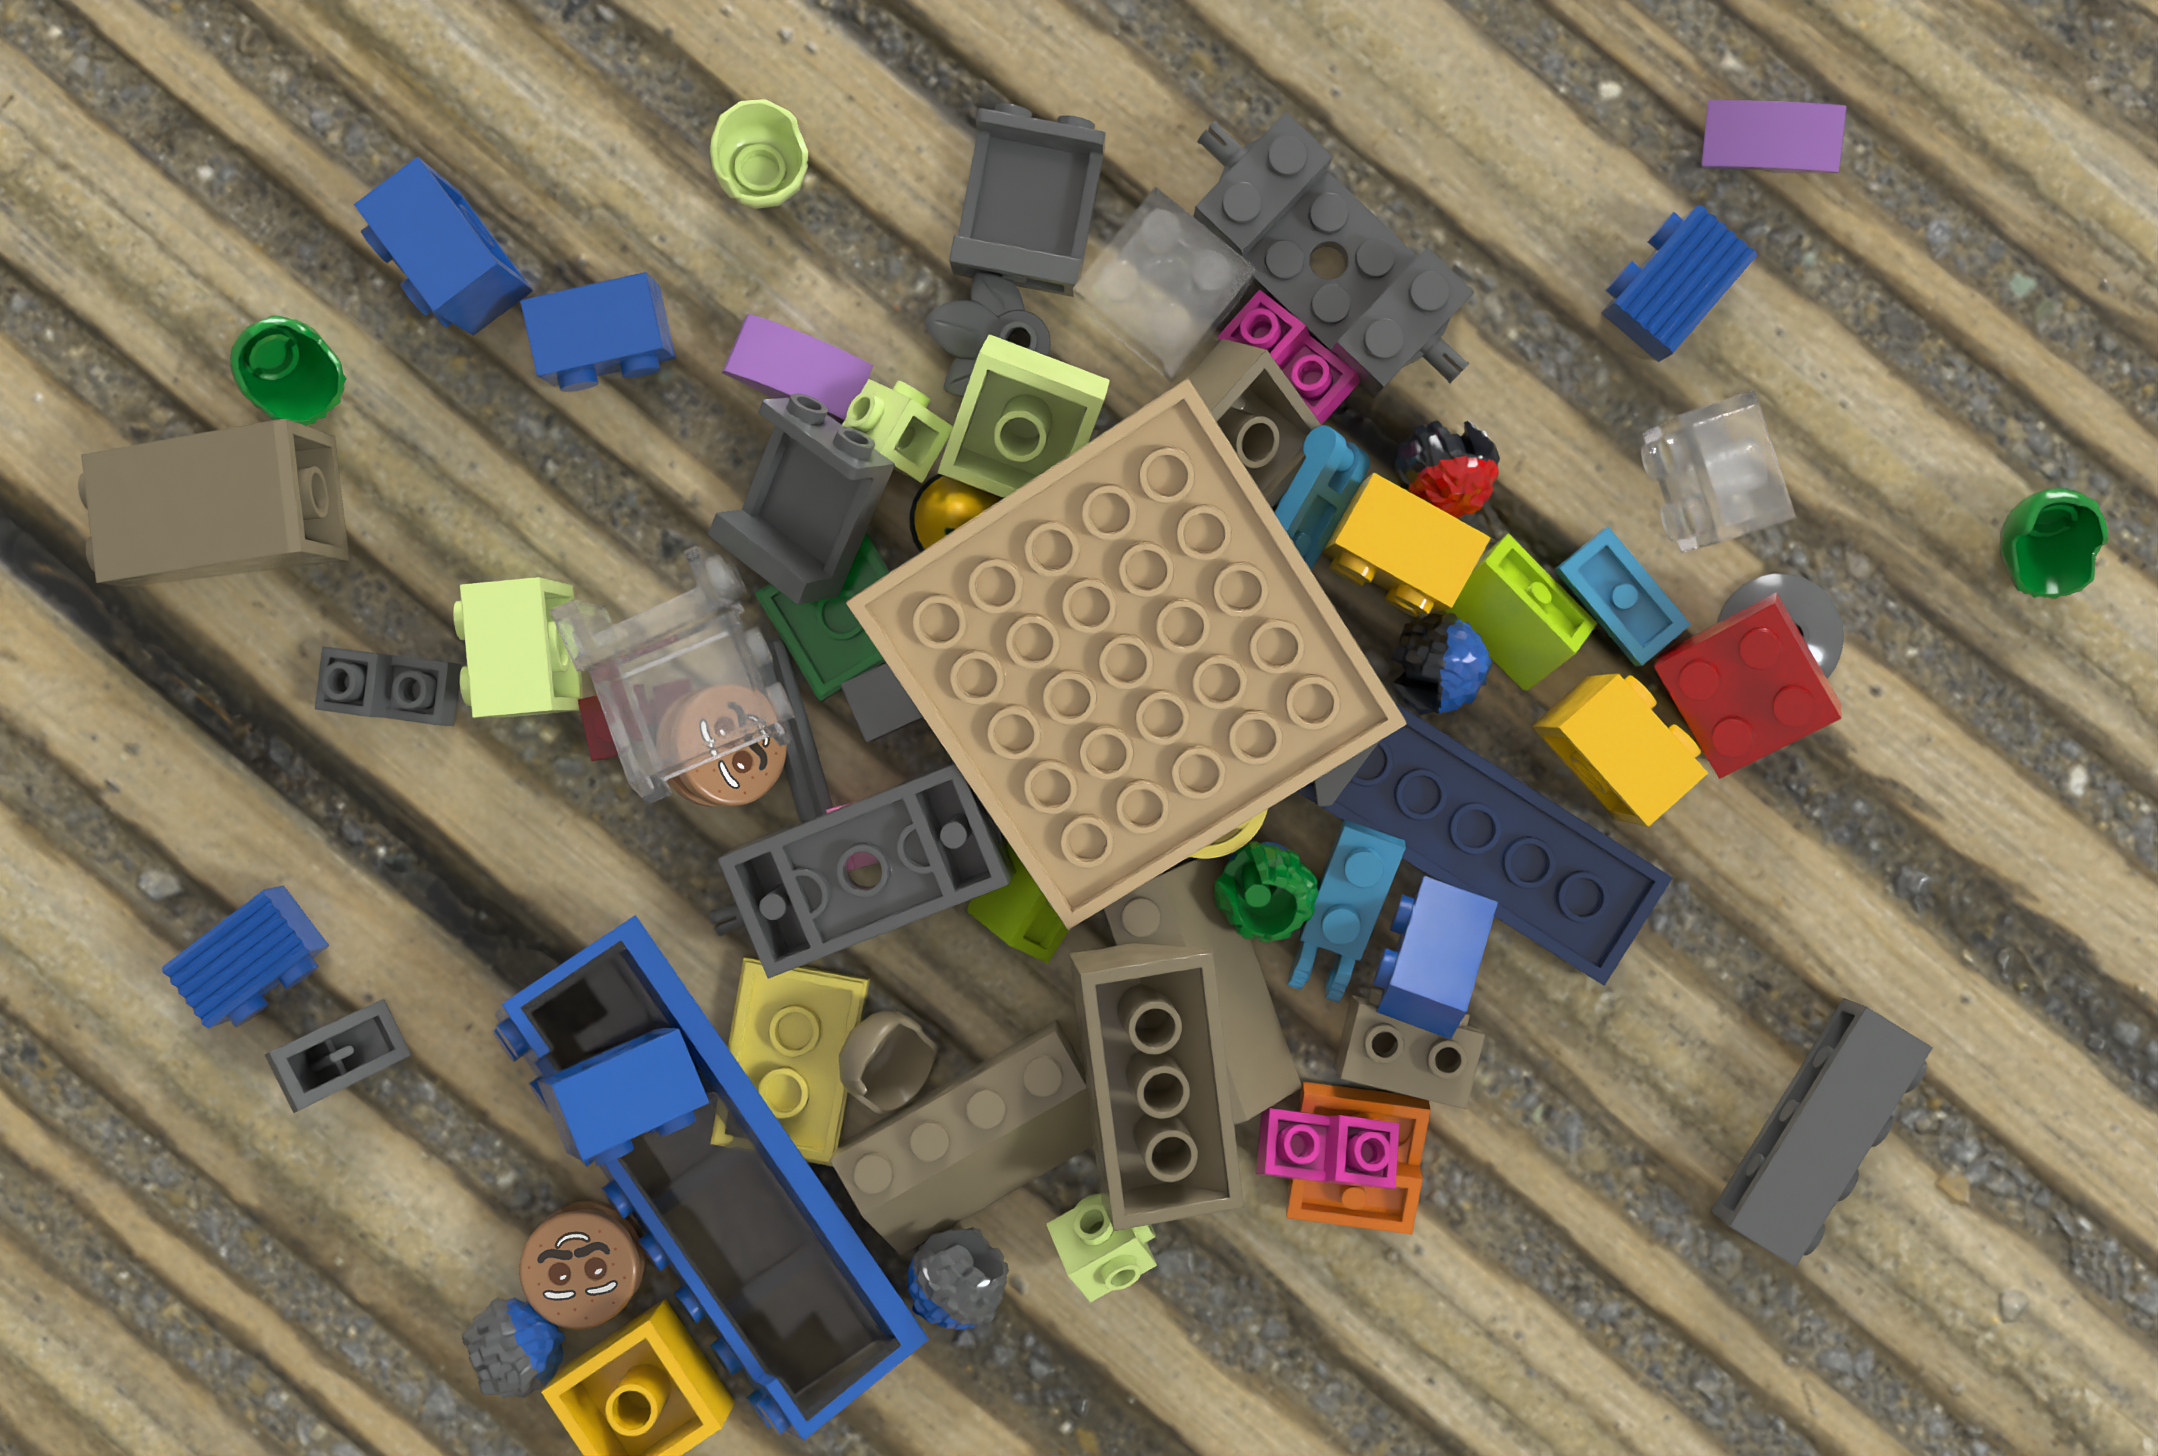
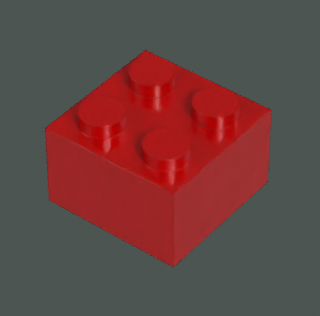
[1654,592,1842,779]

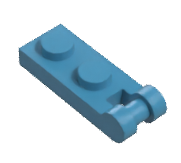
[1275,425,1370,570]

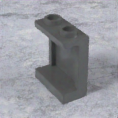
[949,103,1106,298]
[708,393,895,605]

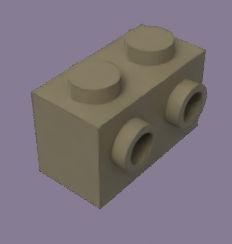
[1333,989,1485,1110]

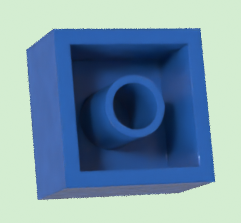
[354,156,533,336]
[537,1028,710,1166]

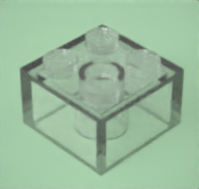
[1073,187,1257,383]
[1641,390,1796,553]

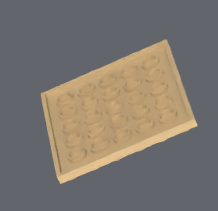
[846,378,1407,930]

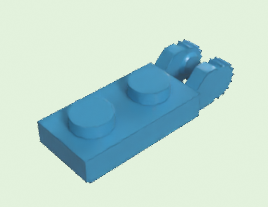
[1287,819,1406,1003]

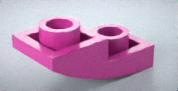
[1217,290,1360,425]
[1256,1108,1400,1189]

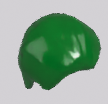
[230,315,347,426]
[2000,487,2109,599]

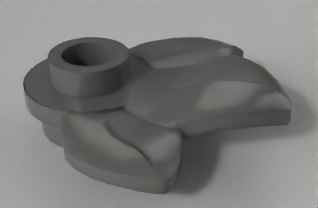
[925,272,1051,397]

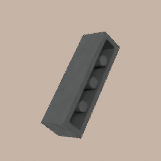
[1711,998,1933,1267]

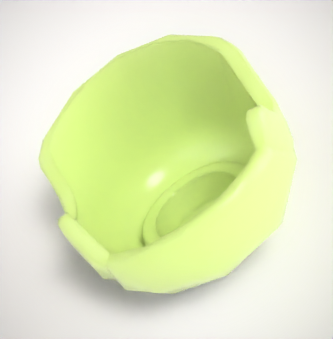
[710,99,808,209]

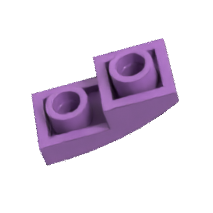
[1702,100,1847,173]
[722,314,874,425]

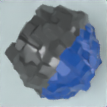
[907,1227,1009,1330]
[462,1297,565,1398]

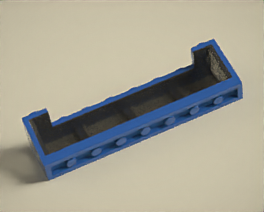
[492,915,929,1441]

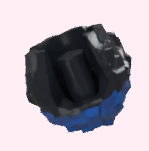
[1391,612,1492,715]

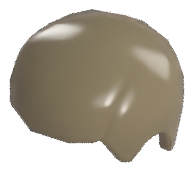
[839,1010,937,1115]

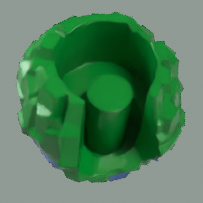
[1214,841,1319,943]

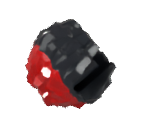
[1395,420,1500,519]

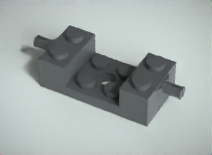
[1192,112,1474,398]
[710,760,1016,979]

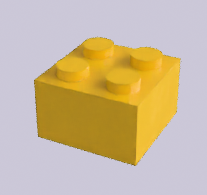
[1321,473,1491,618]
[1531,674,1708,827]
[541,1298,735,1456]

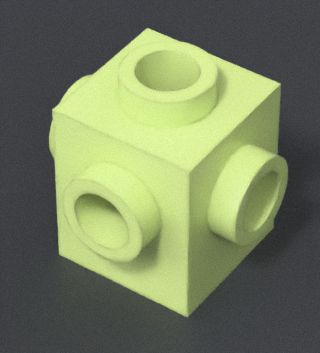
[842,379,953,483]
[1046,1193,1157,1303]

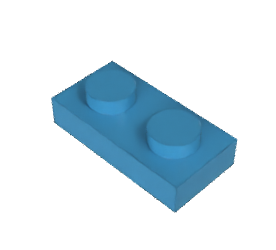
[1554,527,1691,667]

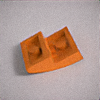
[1286,1082,1431,1235]

